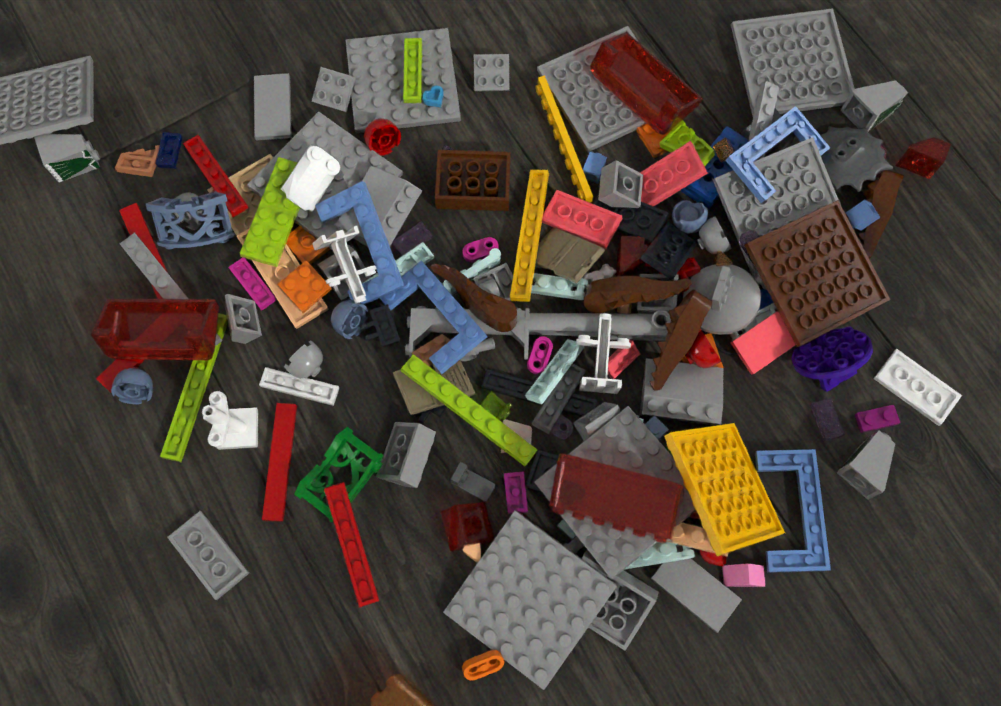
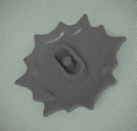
[820,126,893,192]

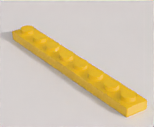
[536,75,593,203]
[510,170,549,302]

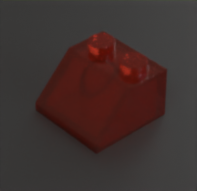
[895,137,951,179]
[616,236,647,277]
[441,502,494,551]

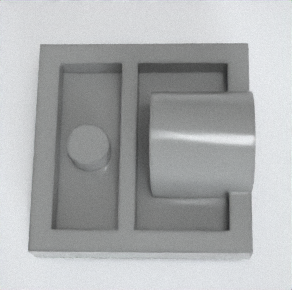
[474,54,509,91]
[312,67,356,112]
[473,263,513,302]

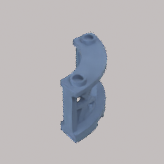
[146,191,235,249]

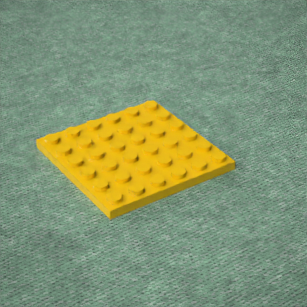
[664,423,785,556]

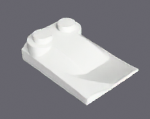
[281,145,340,212]

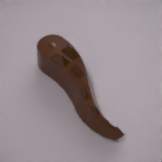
[858,170,904,260]
[431,264,517,332]
[584,276,692,313]
[650,289,712,391]

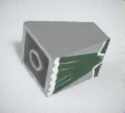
[840,80,908,132]
[34,134,100,183]
[837,430,895,500]

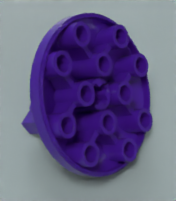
[792,327,873,392]

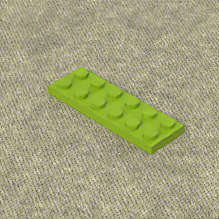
[240,157,300,267]

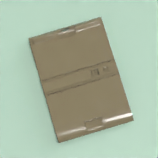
[535,227,605,284]
[393,360,475,415]

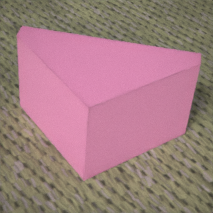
[722,564,765,587]

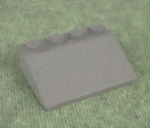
[335,166,422,247]
[639,358,723,426]
[581,549,659,651]

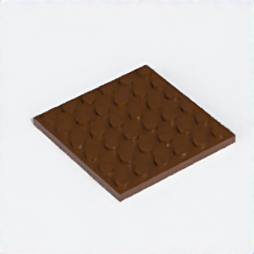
[744,200,891,347]

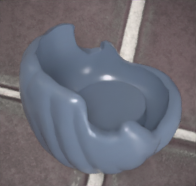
[672,200,708,233]

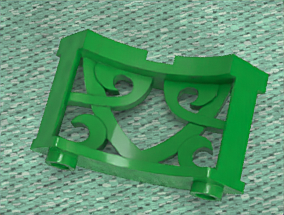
[294,427,384,523]

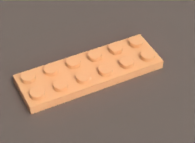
[237,228,329,329]

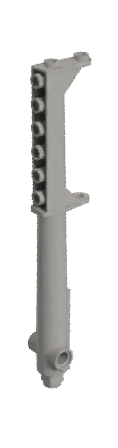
[405,306,671,360]

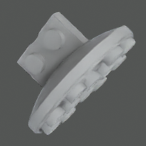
[683,264,761,335]

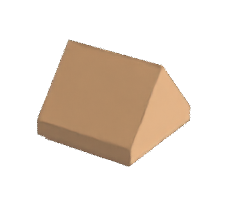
[463,543,481,563]

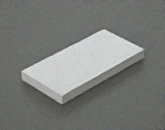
[873,349,962,426]

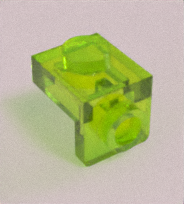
[480,391,512,420]

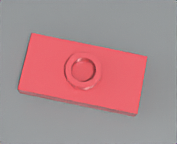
[608,339,640,379]

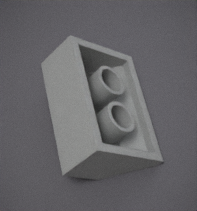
[376,422,436,488]

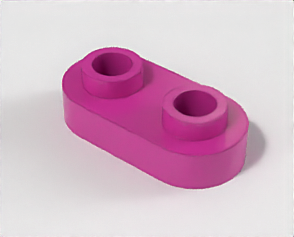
[463,237,499,263]
[527,336,553,374]

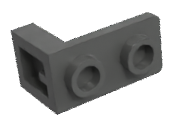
[451,462,495,502]

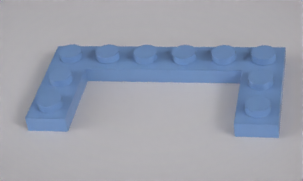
[725,106,830,203]
[315,181,405,305]
[380,260,487,374]
[755,449,831,573]

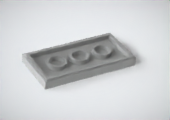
[254,73,292,140]
[167,511,250,600]
[651,547,742,633]

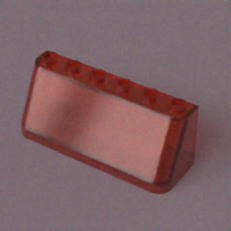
[590,32,703,134]
[91,299,219,360]
[549,453,685,544]

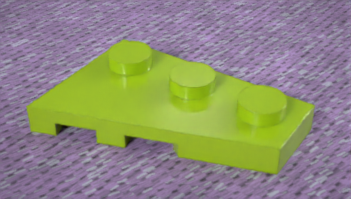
[660,120,715,166]

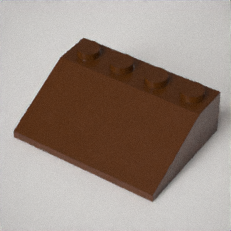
[435,150,511,211]

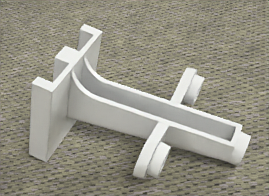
[312,226,377,304]
[576,314,631,394]
[202,391,258,450]

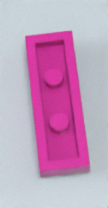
[228,257,277,311]

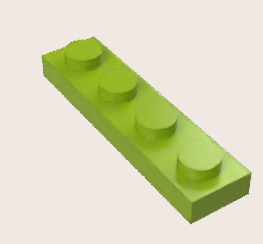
[403,38,422,103]

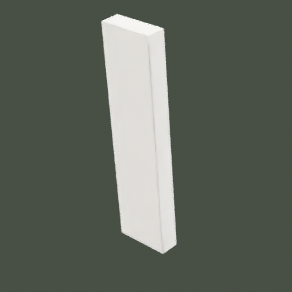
[259,367,339,406]

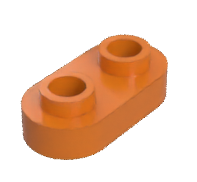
[462,650,504,680]

